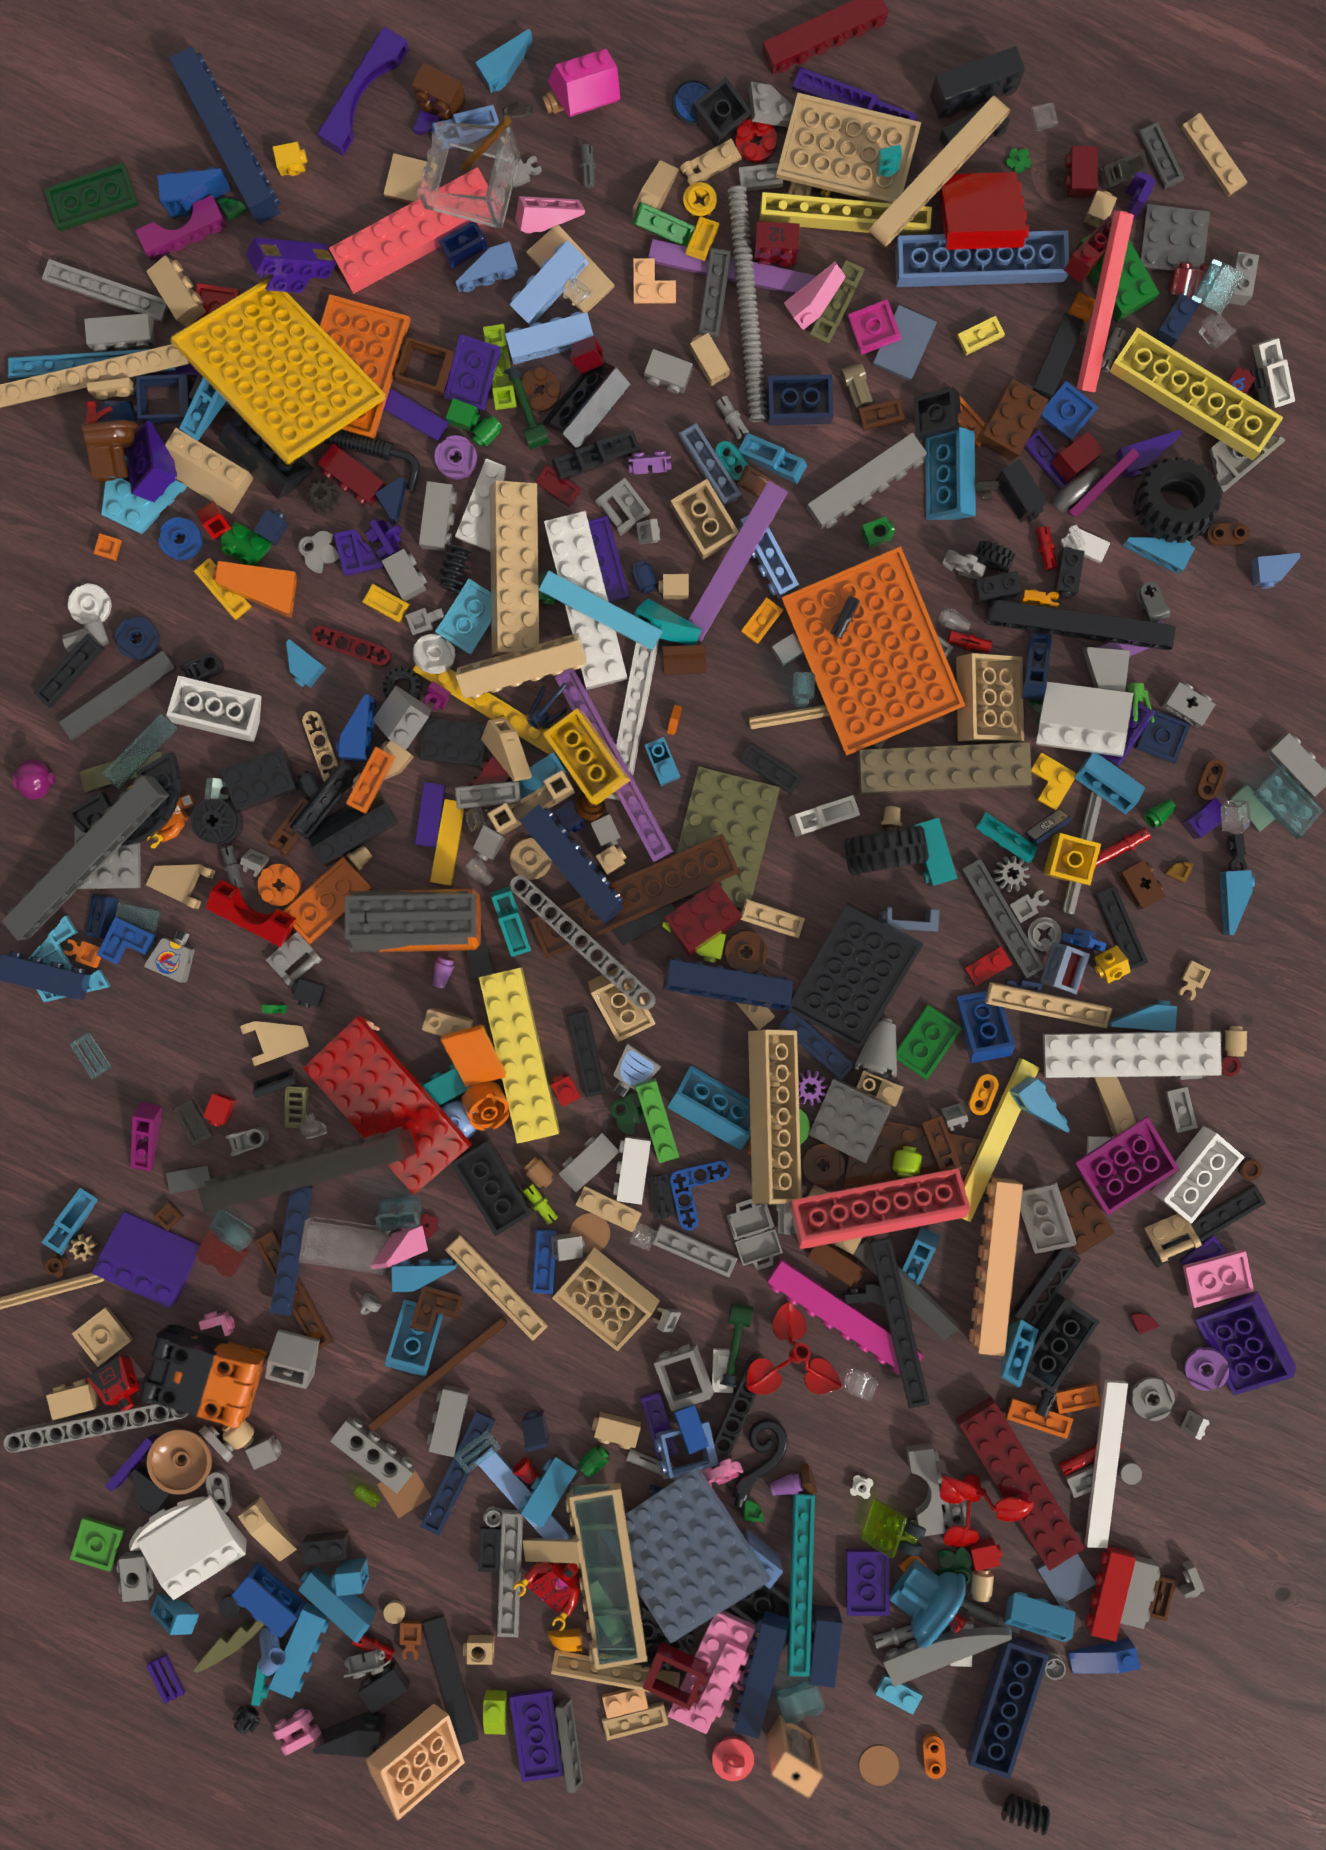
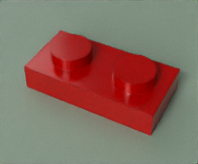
[964,946,1012,986]

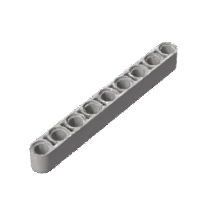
[510,875,656,1010]
[4,1402,188,1453]

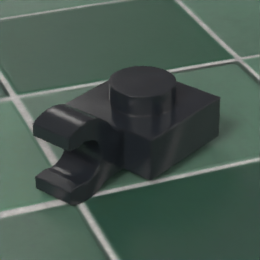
[1227,834,1247,871]

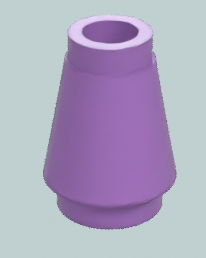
[432,956,455,988]
[770,1473,803,1496]

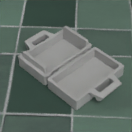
[726,1199,783,1270]

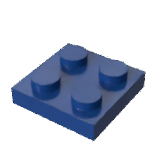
[1040,381,1099,442]

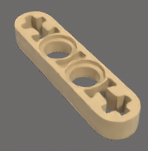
[302,711,339,782]

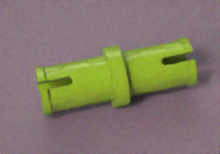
[522,1183,558,1225]

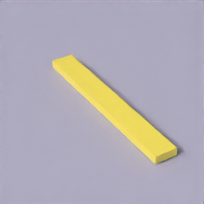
[962,1058,1040,1222]

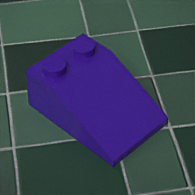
[125,420,177,503]

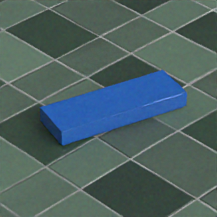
[532,1228,558,1294]

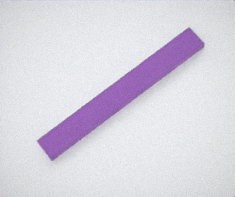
[648,239,816,295]
[688,481,788,642]

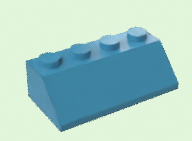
[925,427,976,520]
[667,1066,751,1150]

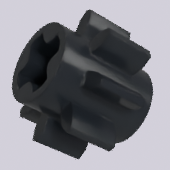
[232,1705,260,1734]

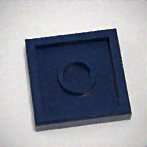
[1135,709,1191,764]

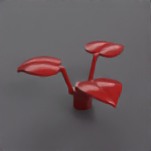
[746,1302,842,1395]
[939,1475,1033,1548]

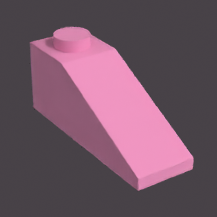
[515,196,585,233]
[784,262,846,330]
[370,1224,428,1269]

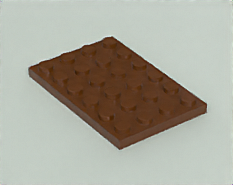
[842,1120,982,1223]

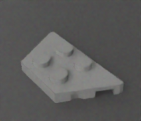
[1209,436,1285,494]

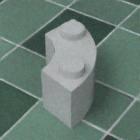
[559,1133,619,1192]

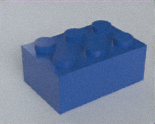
[232,1562,306,1638]

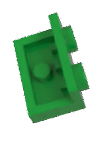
[220,521,272,566]

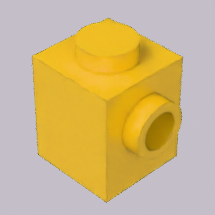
[273,142,308,176]

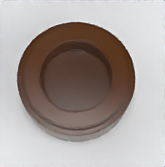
[1239,1158,1262,1180]

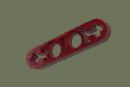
[311,626,392,667]

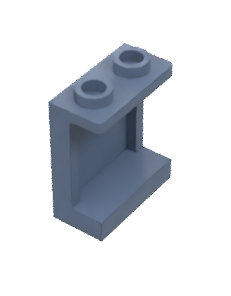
[878,907,940,932]

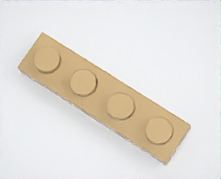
[1181,113,1247,197]

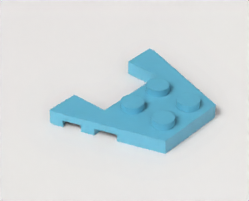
[101,456,187,534]
[28,916,111,1002]

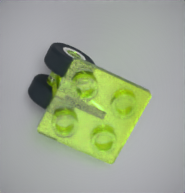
[861,1500,926,1558]

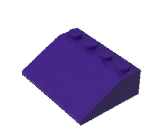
[92,1211,202,1308]
[1195,1291,1296,1396]

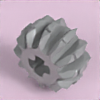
[993,856,1030,892]

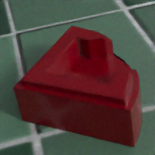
[1130,1312,1160,1335]

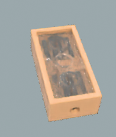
[766,1715,823,1798]

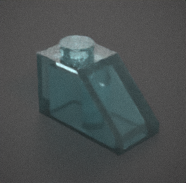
[209,1209,257,1253]

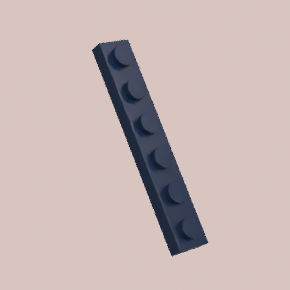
[270,1185,313,1316]
[420,1410,496,1536]

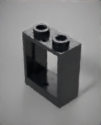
[994,459,1047,523]

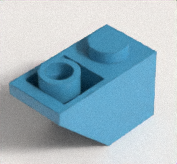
[644,737,680,786]

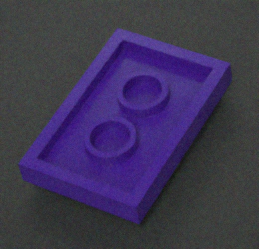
[444,334,502,410]
[846,1549,890,1616]

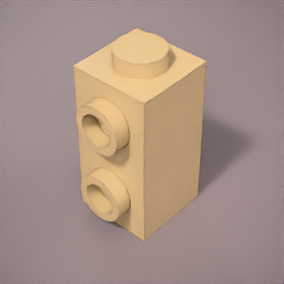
[690,333,730,386]
[591,1411,641,1449]

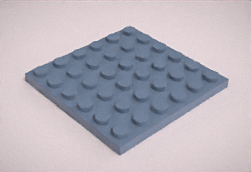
[600,1466,771,1643]

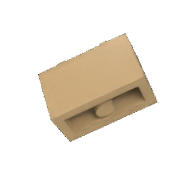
[46,1379,100,1420]

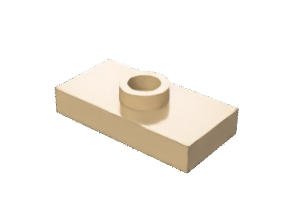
[736,1003,775,1030]

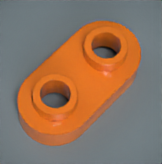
[922,1733,946,1779]

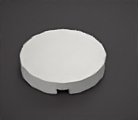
[67,583,112,625]
[412,634,455,674]

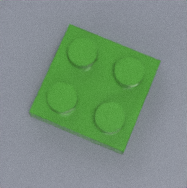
[70,1516,125,1572]

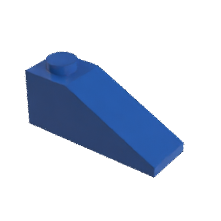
[1068,1638,1140,1674]

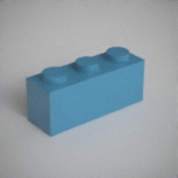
[1074,753,1145,814]
[519,1456,577,1528]
[1004,1592,1076,1642]

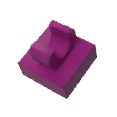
[424,681,451,711]

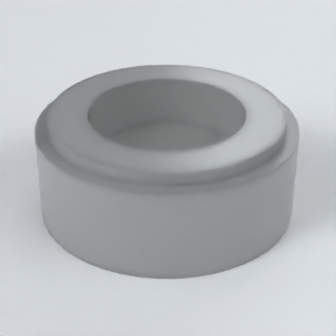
[1119,1461,1142,1485]

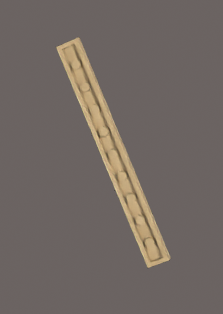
[0,344,191,408]

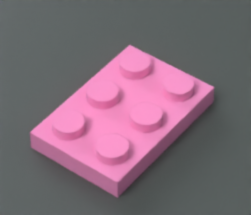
[1183,1249,1254,1308]

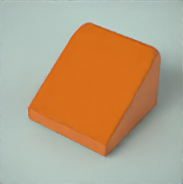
[1068,292,1095,324]

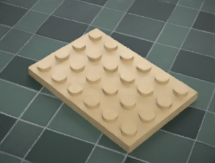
[776,93,921,204]

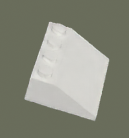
[1036,682,1133,757]
[137,1495,247,1600]

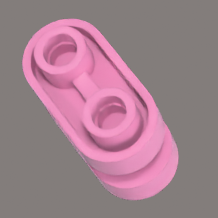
[272,1708,322,1755]

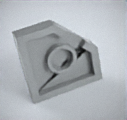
[748,82,793,127]

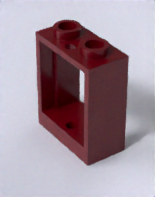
[642,1641,709,1711]

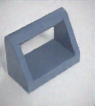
[1040,942,1090,995]

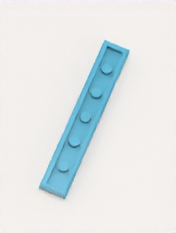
[539,571,663,651]

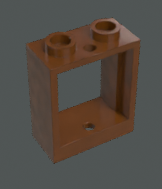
[393,337,455,398]
[804,1243,862,1286]

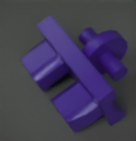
[365,519,403,559]

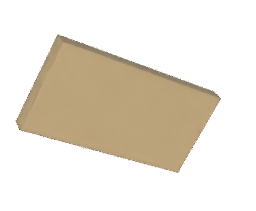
[526,225,615,313]

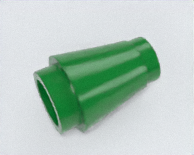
[1144,799,1176,828]

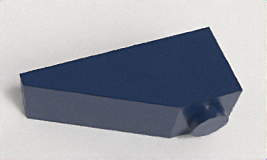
[1022,632,1052,701]

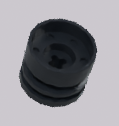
[191,799,244,845]

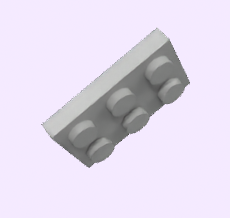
[1020,1182,1077,1254]

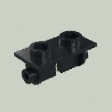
[648,1173,675,1219]

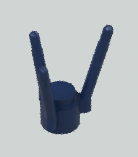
[526,683,567,730]

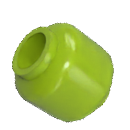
[893,1146,922,1178]

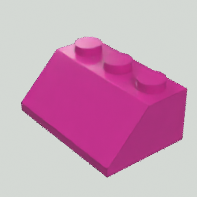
[547,49,620,117]

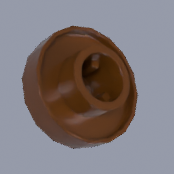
[574,794,606,821]

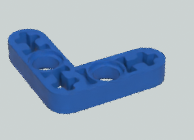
[670,1160,730,1231]

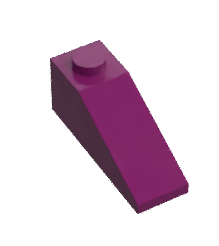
[130,1102,162,1172]

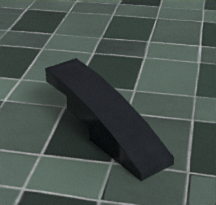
[1033,312,1084,398]
[551,431,641,481]

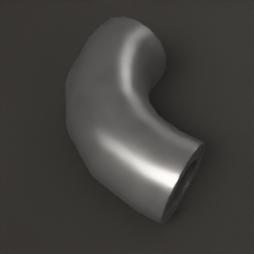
[1052,465,1104,513]

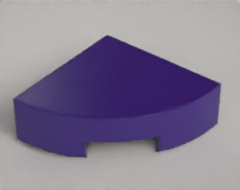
[413,111,441,134]

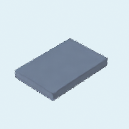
[873,305,937,382]

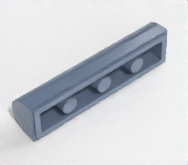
[678,423,741,507]

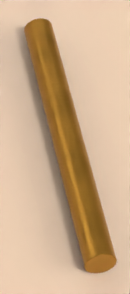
[461,116,512,171]

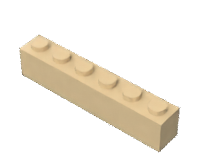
[455,633,587,698]

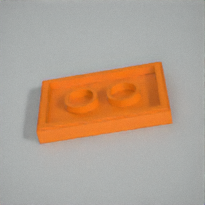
[441,1025,506,1087]

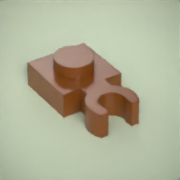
[400,1620,422,1660]

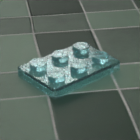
[1253,766,1324,839]

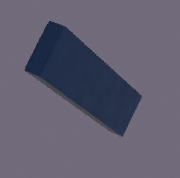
[777,1011,855,1080]

